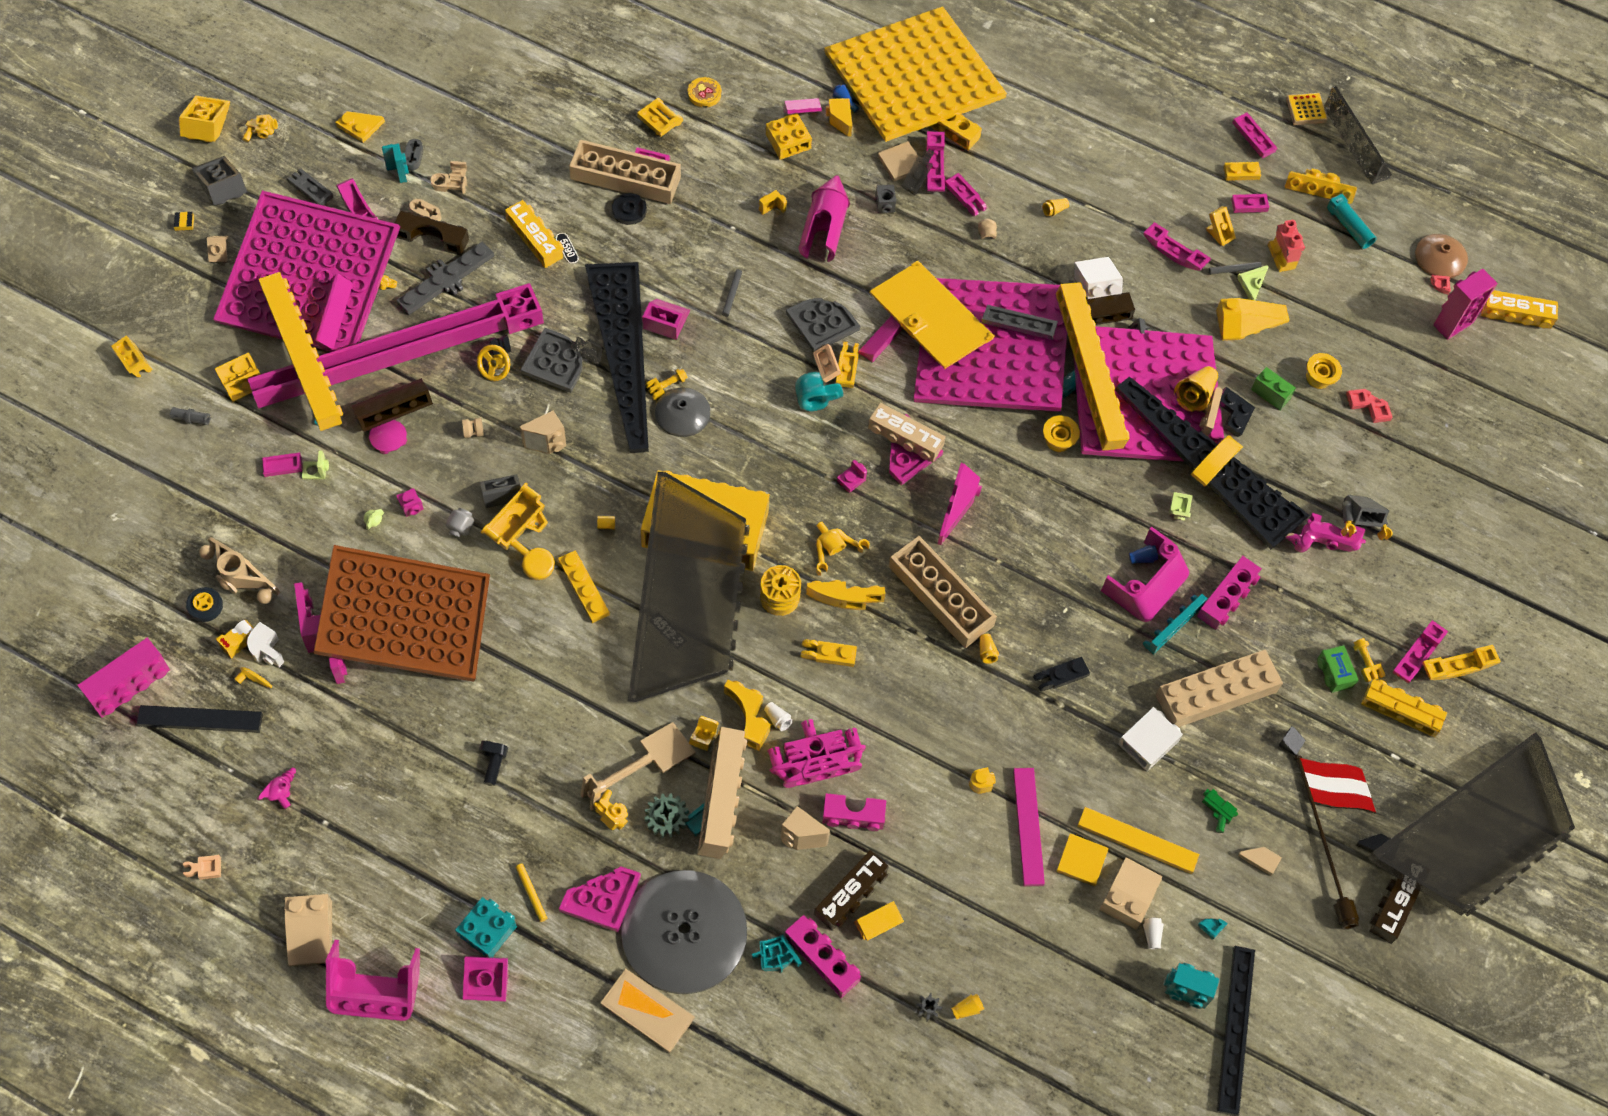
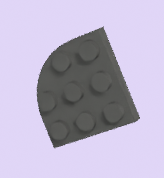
[786,298,861,352]
[521,328,583,393]

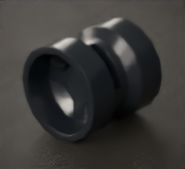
[489,334,512,355]

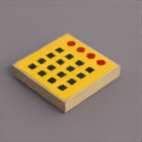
[1286,93,1328,125]

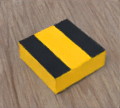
[174,212,194,231]

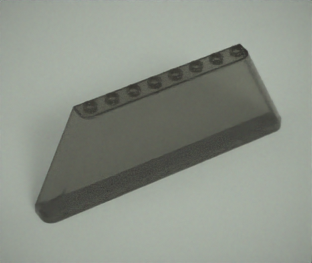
[628,471,750,704]
[1367,732,1575,916]

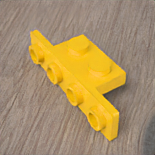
[1285,169,1357,204]

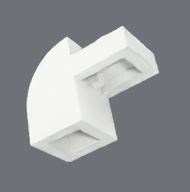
[247,622,284,668]

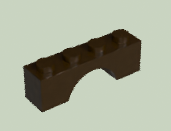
[394,210,469,256]

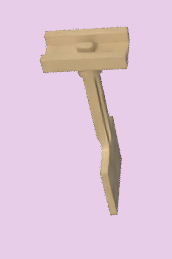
[580,722,696,811]

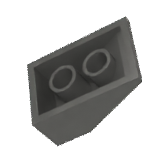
[192,156,247,205]

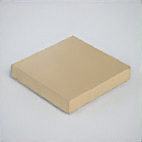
[878,141,925,181]

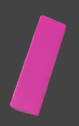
[315,273,353,350]
[858,315,903,363]

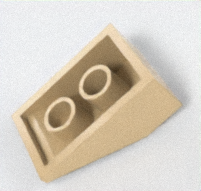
[1099,858,1162,930]
[285,894,332,966]

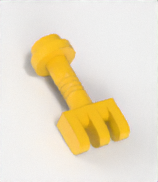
[645,368,687,400]
[1353,638,1385,682]

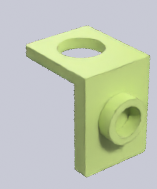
[302,451,329,479]

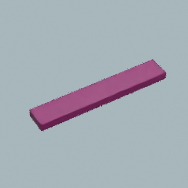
[1013,768,1045,887]

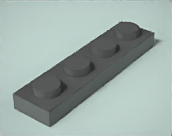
[982,305,1058,340]

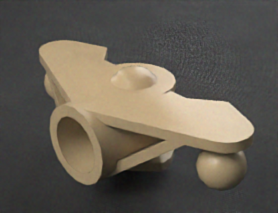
[199,537,280,604]

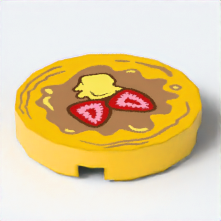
[688,77,722,107]

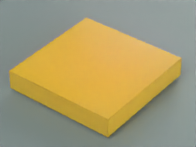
[1056,833,1108,886]

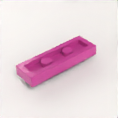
[1232,113,1277,159]

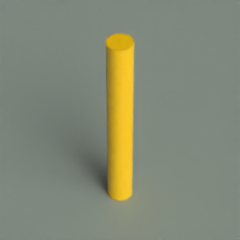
[515,863,548,922]

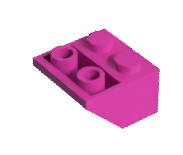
[642,299,690,340]

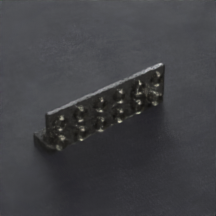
[1324,86,1392,184]

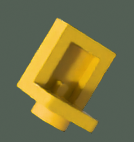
[759,190,787,215]
[689,716,719,751]

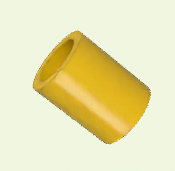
[597,516,615,529]

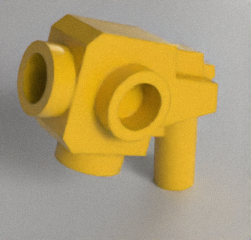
[242,114,278,142]
[593,789,628,830]

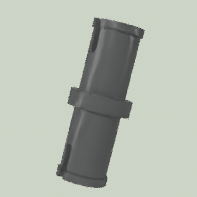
[170,407,211,425]

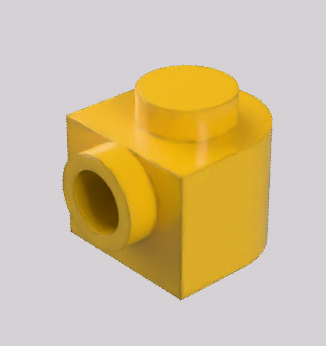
[969,767,996,794]

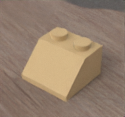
[781,806,830,850]

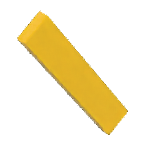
[1077,807,1200,874]

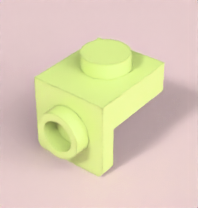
[1169,492,1193,520]

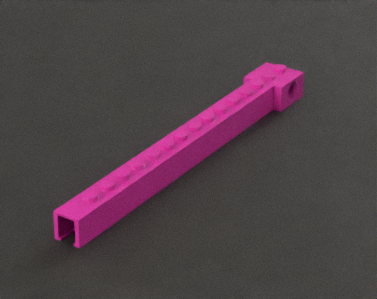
[248,283,544,409]

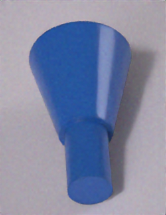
[832,85,859,113]

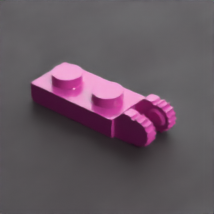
[945,173,987,216]

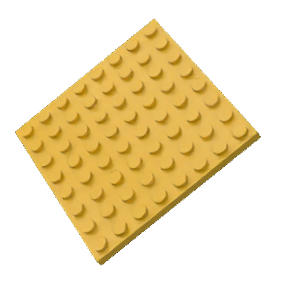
[824,6,1007,142]

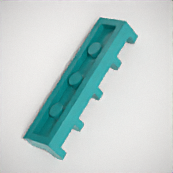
[1143,594,1208,655]

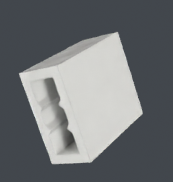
[1074,257,1123,299]
[1118,707,1183,771]

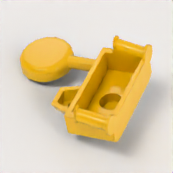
[480,482,555,580]

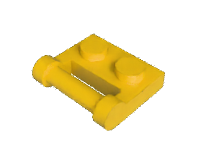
[637,98,683,137]

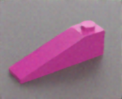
[938,463,982,545]

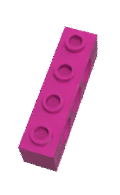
[1197,555,1262,630]
[784,915,861,998]

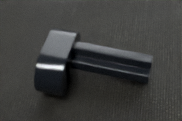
[478,741,508,786]

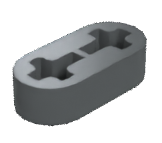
[405,139,423,171]

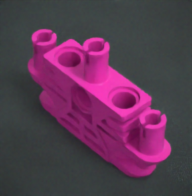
[768,719,866,788]

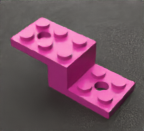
[294,582,347,684]

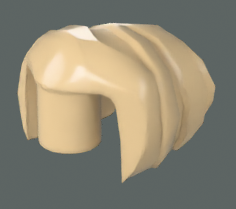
[978,219,997,239]

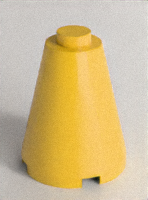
[1174,366,1218,412]

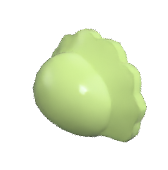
[364,509,384,530]

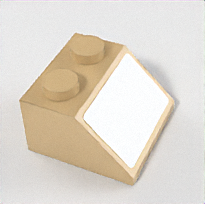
[520,410,566,454]

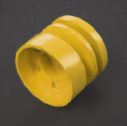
[760,565,801,616]

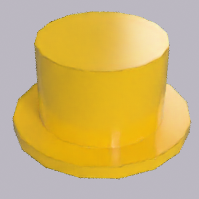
[1306,353,1342,389]
[1043,415,1080,452]

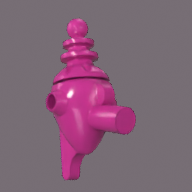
[257,768,296,809]

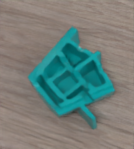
[752,934,802,973]

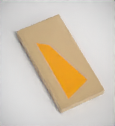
[600,969,695,1053]

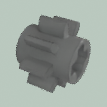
[915,993,942,1022]

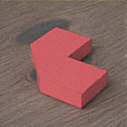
[1346,389,1393,423]

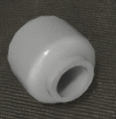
[446,508,474,538]

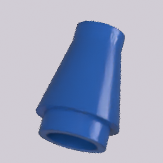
[1129,544,1158,564]

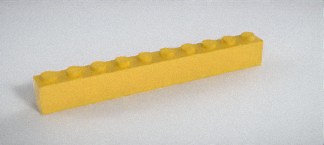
[259,272,343,431]
[1056,282,1129,451]

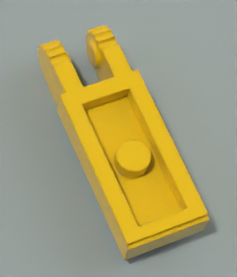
[836,342,859,388]
[800,639,857,667]

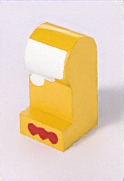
[216,620,254,659]

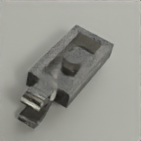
[901,149,934,195]

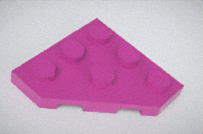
[889,414,944,486]
[559,866,641,932]

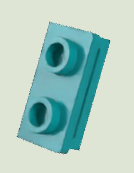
[382,143,409,183]

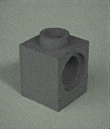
[875,185,896,213]

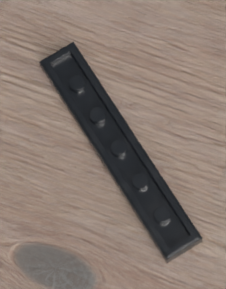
[137,705,263,733]

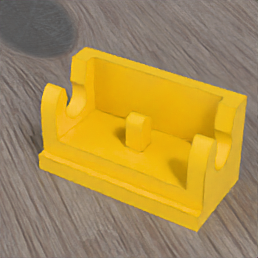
[111,335,153,377]
[854,901,904,941]

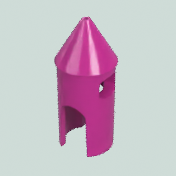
[798,175,850,262]

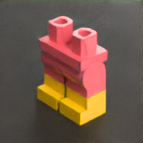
[1268,220,1305,272]

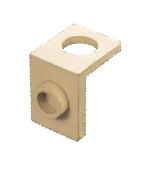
[207,236,229,262]

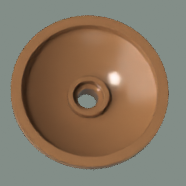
[1415,234,1468,278]

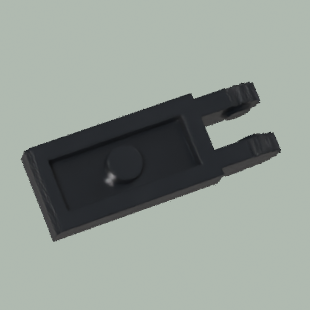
[1033,657,1090,692]

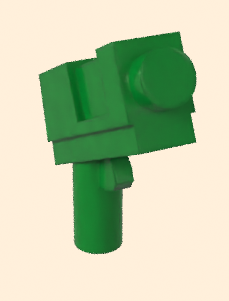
[1202,789,1238,833]

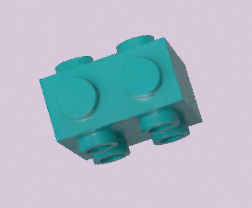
[455,897,517,957]
[1164,963,1220,1009]

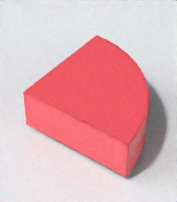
[1430,275,1451,295]

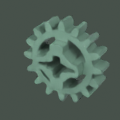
[644,793,689,838]

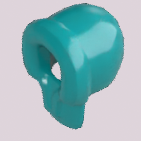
[795,372,844,412]

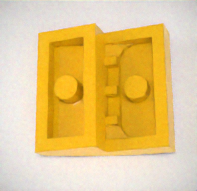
[214,352,261,402]

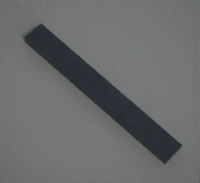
[1216,946,1255,1116]

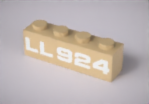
[868,403,946,462]

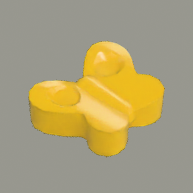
[379,275,397,290]

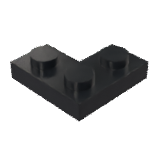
[1219,387,1255,437]

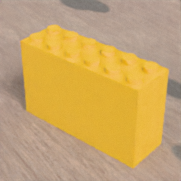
[640,470,770,571]

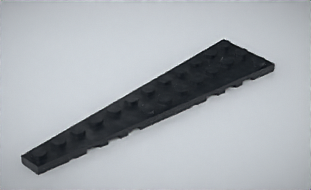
[585,262,649,453]
[1115,377,1310,550]

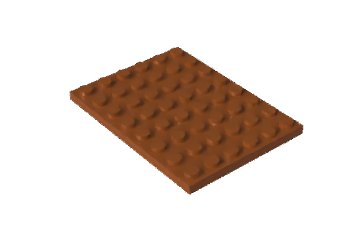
[313,545,490,682]

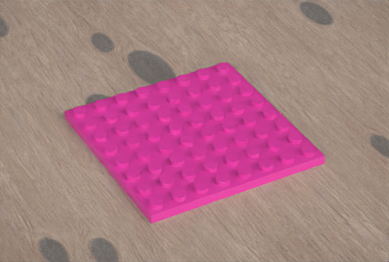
[213,190,400,352]
[914,278,1067,412]
[1074,326,1224,462]

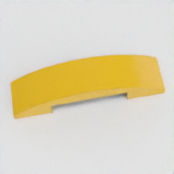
[1191,435,1243,486]
[1422,645,1501,680]

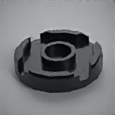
[612,193,647,225]

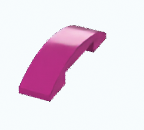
[926,131,945,192]
[1143,222,1211,271]
[1393,620,1448,684]

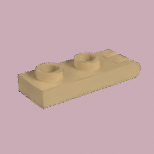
[1199,387,1222,436]

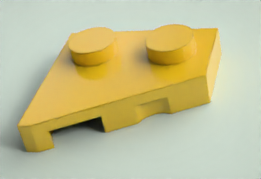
[335,111,385,143]

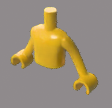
[816,522,870,576]

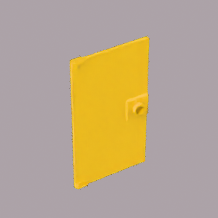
[870,261,994,369]

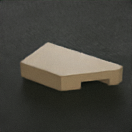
[1238,847,1282,876]

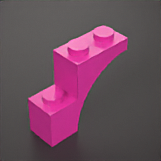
[336,178,378,219]

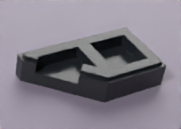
[1356,834,1400,862]

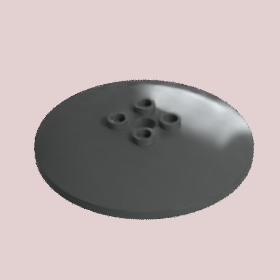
[621,870,747,994]

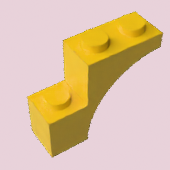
[724,680,771,752]

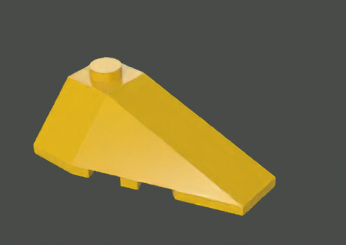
[1216,298,1289,341]

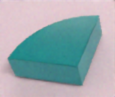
[1198,918,1228,939]

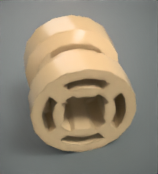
[462,418,484,438]

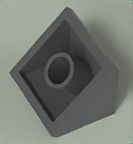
[480,474,521,508]

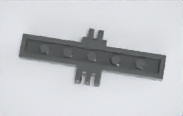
[397,241,494,315]

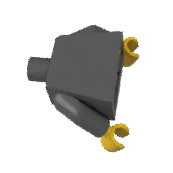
[1341,495,1393,540]

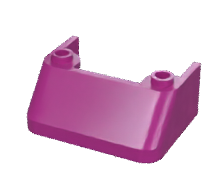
[1101,526,1189,622]
[326,940,420,1021]

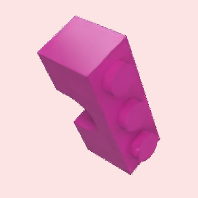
[822,793,886,831]

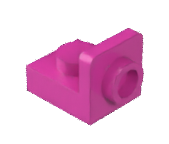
[837,459,867,493]
[396,488,424,517]

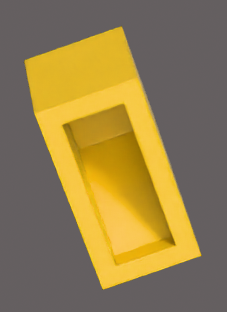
[825,98,852,137]

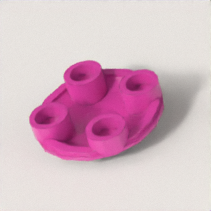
[369,420,407,454]

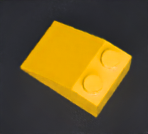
[179,96,230,142]

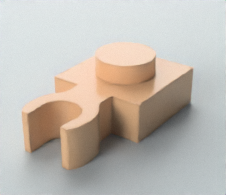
[183,855,221,880]

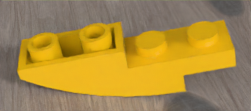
[806,580,885,610]

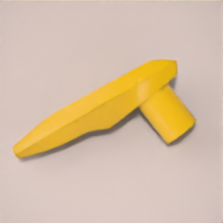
[234,667,272,688]

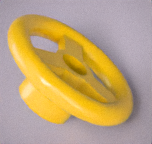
[477,345,510,381]

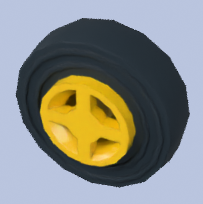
[186,587,223,622]

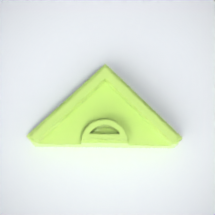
[1237,265,1268,301]

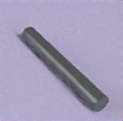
[1209,262,1262,275]
[722,269,742,317]

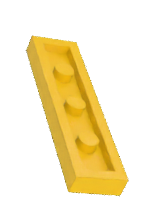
[558,550,610,623]

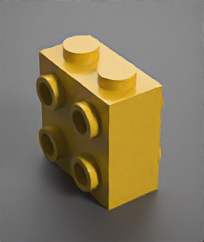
[766,113,812,160]

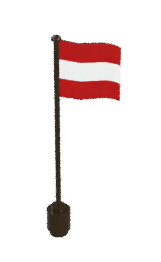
[1294,755,1376,930]

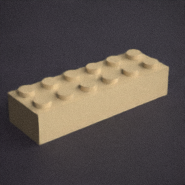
[569,139,681,204]
[889,536,997,649]
[1155,649,1283,727]
[697,727,747,859]

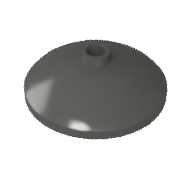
[655,387,710,437]

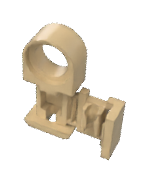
[431,161,467,194]

